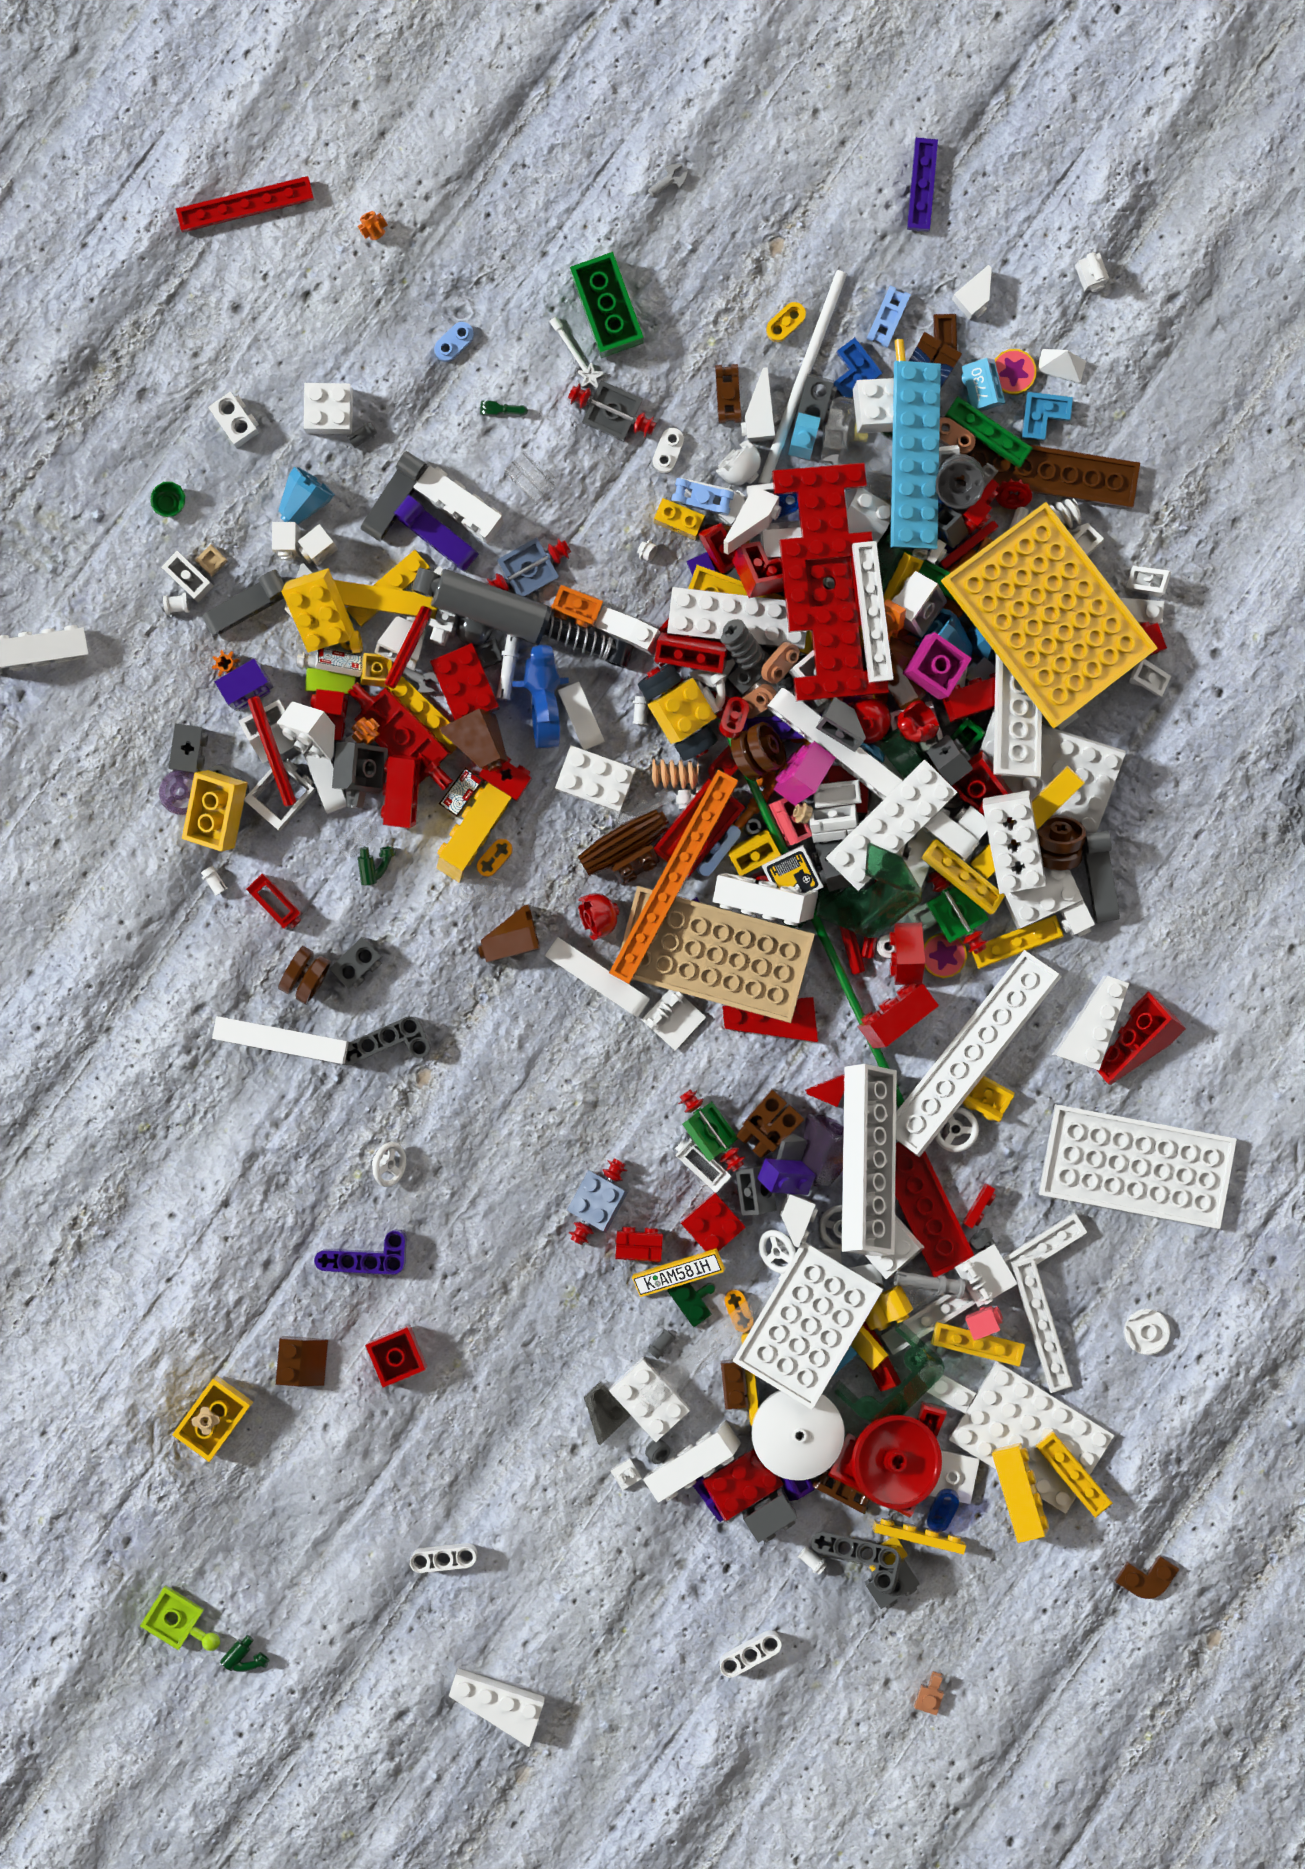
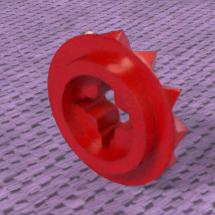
[996,478,1032,509]

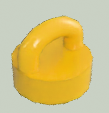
[340,630,363,654]

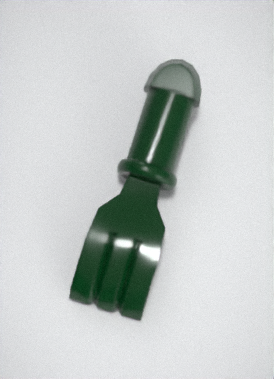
[480,401,528,416]

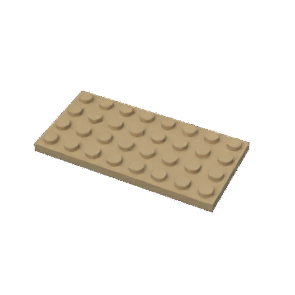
[620,886,815,1023]

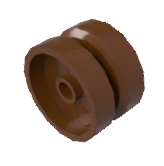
[731,722,786,781]
[1037,815,1086,871]
[278,946,331,1005]

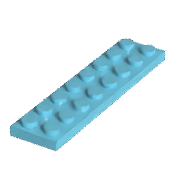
[891,361,941,550]

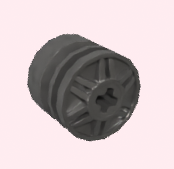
[936,454,984,509]

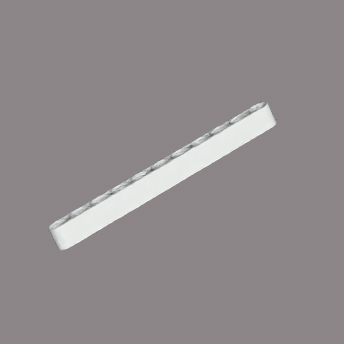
[767,688,979,861]

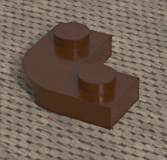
[1114,1555,1179,1599]

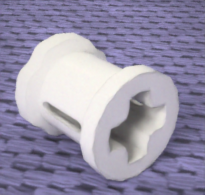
[163,592,190,616]

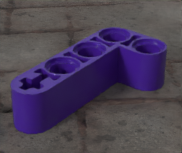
[394,495,479,572]
[314,1229,407,1275]

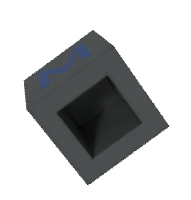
[938,506,969,548]

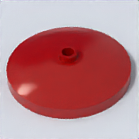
[852,1415,942,1509]

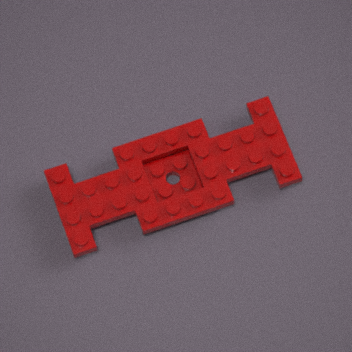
[772,463,889,702]

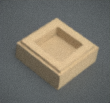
[195,544,228,577]

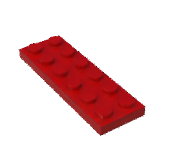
[895,1142,974,1277]

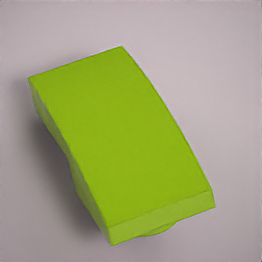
[305,668,355,696]

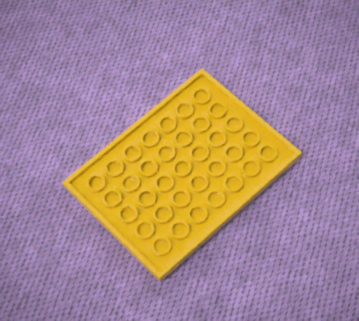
[941,502,1157,729]

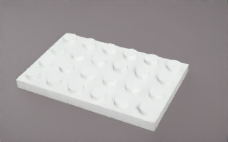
[978,710,1126,834]
[733,1242,883,1410]
[948,1361,1114,1514]

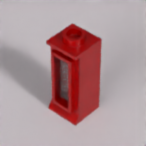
[246,873,303,930]

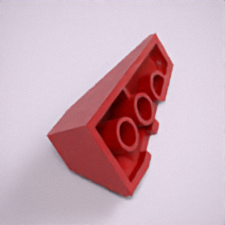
[1097,991,1186,1085]

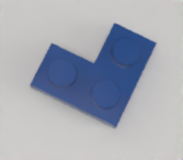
[833,337,882,402]

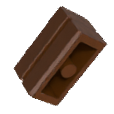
[720,1359,748,1410]

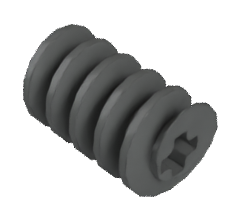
[721,619,765,670]

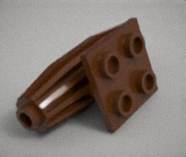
[577,810,669,885]

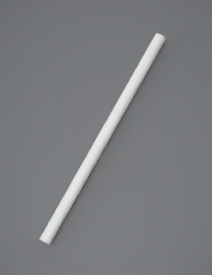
[758,270,847,484]

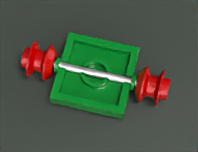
[925,871,989,954]
[678,1089,745,1172]

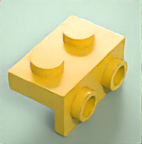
[962,1076,1015,1122]

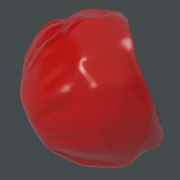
[897,700,939,742]

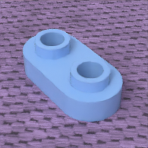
[434,322,474,362]

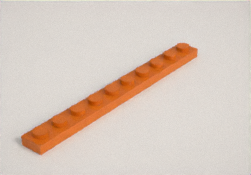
[609,770,739,984]

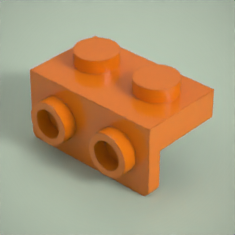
[551,585,603,629]

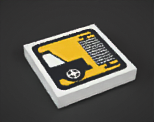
[762,845,824,893]

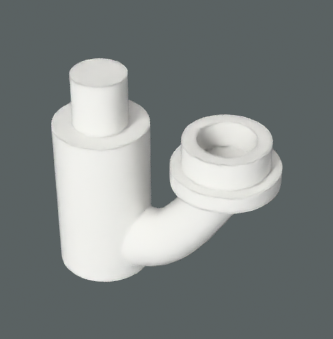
[696,673,727,715]

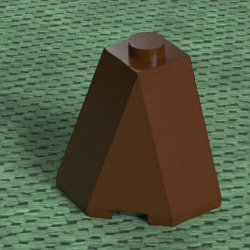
[888,636,926,710]
[440,708,508,772]
[478,904,540,963]

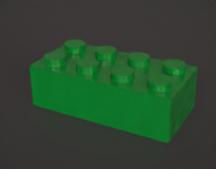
[570,252,644,359]

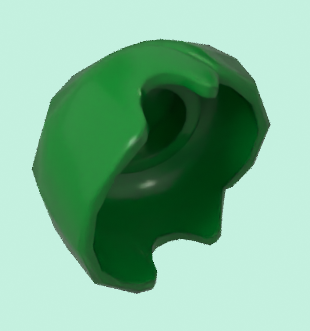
[150,482,186,518]

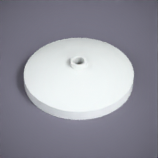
[752,1390,844,1480]

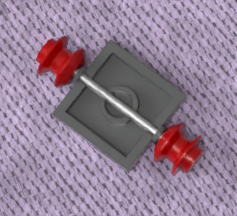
[568,380,657,442]

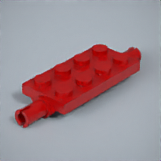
[348,682,454,791]

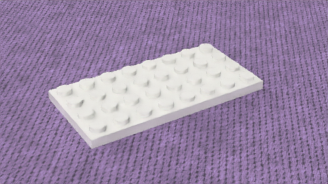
[1038,1104,1237,1229]

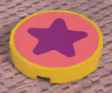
[995,349,1036,395]
[924,933,967,978]

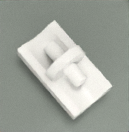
[429,609,456,647]

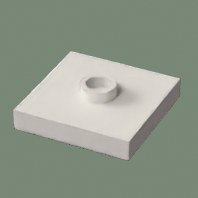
[929,1450,980,1504]

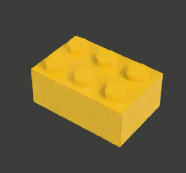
[281,568,355,653]
[182,770,248,852]
[172,1375,254,1462]

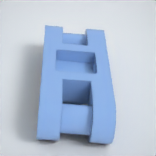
[867,285,911,348]
[671,478,734,516]
[696,825,741,876]

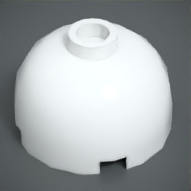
[716,440,761,485]

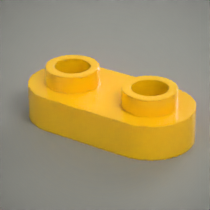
[766,302,806,342]

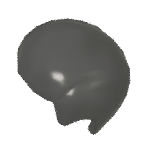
[456,617,492,646]

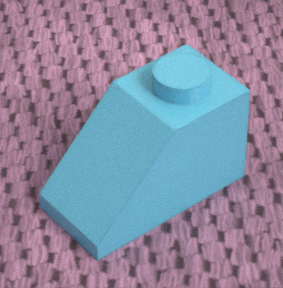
[788,413,821,460]

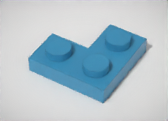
[1021,392,1073,441]

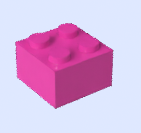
[902,632,972,700]
[773,741,836,806]

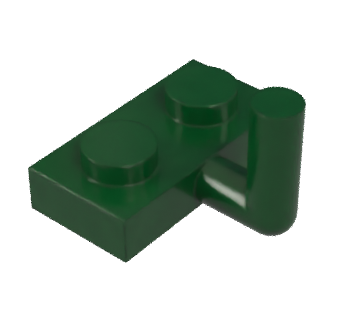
[667,1282,715,1328]

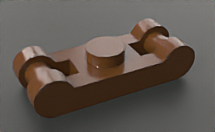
[715,364,742,424]
[813,1468,870,1514]

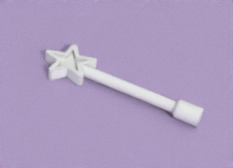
[549,317,603,389]

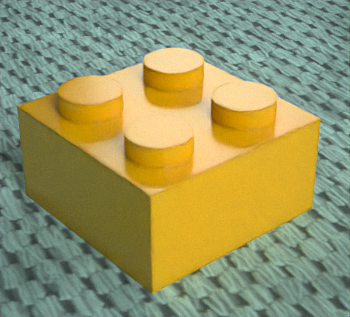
[361,653,392,688]

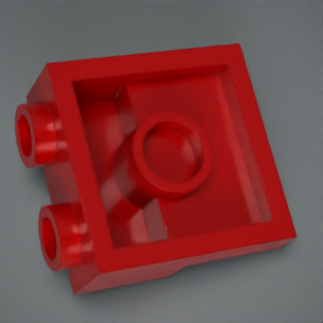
[962,479,999,535]

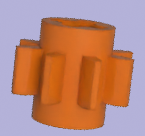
[358,211,388,240]
[212,650,241,678]
[351,717,380,745]

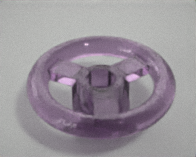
[159,771,194,815]

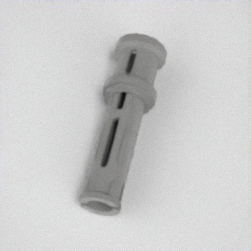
[894,1271,965,1299]

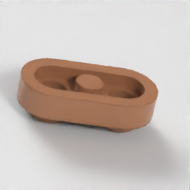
[939,417,975,455]
[761,642,800,684]
[743,684,777,719]

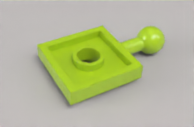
[140,1585,220,1651]

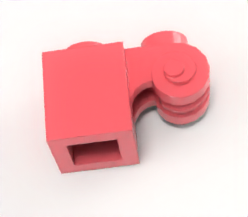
[965,1306,1003,1341]

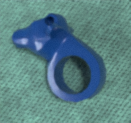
[512,645,569,749]

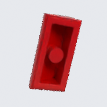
[698,523,737,573]

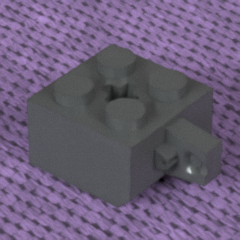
[332,742,388,809]

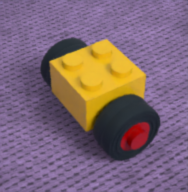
[638,664,718,761]

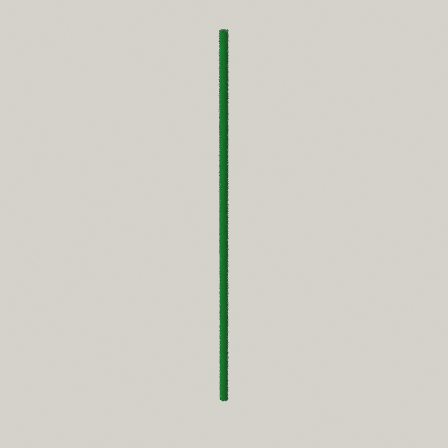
[718,719,905,1109]

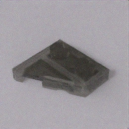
[584,1380,631,1445]

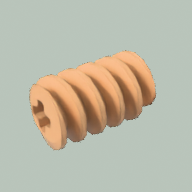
[652,759,699,790]

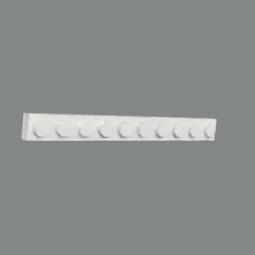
[881,1213,1087,1355]

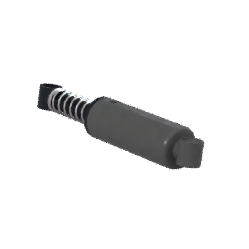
[411,568,634,668]

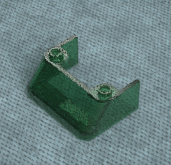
[816,843,922,938]
[834,1322,945,1423]

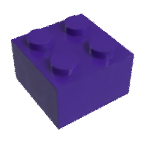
[214,658,274,711]

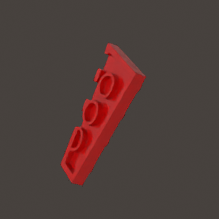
[722,997,818,1042]

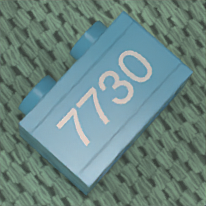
[961,358,1005,412]

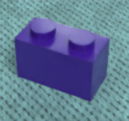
[757,1158,816,1195]

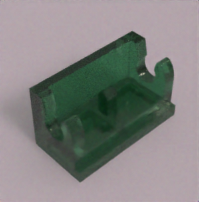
[880,727,928,779]

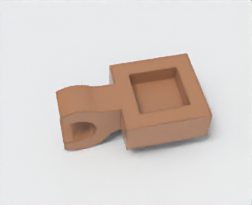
[914,1671,944,1716]

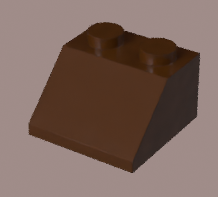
[275,1336,329,1387]

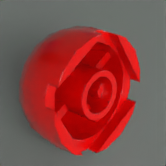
[850,697,891,744]
[578,893,619,941]

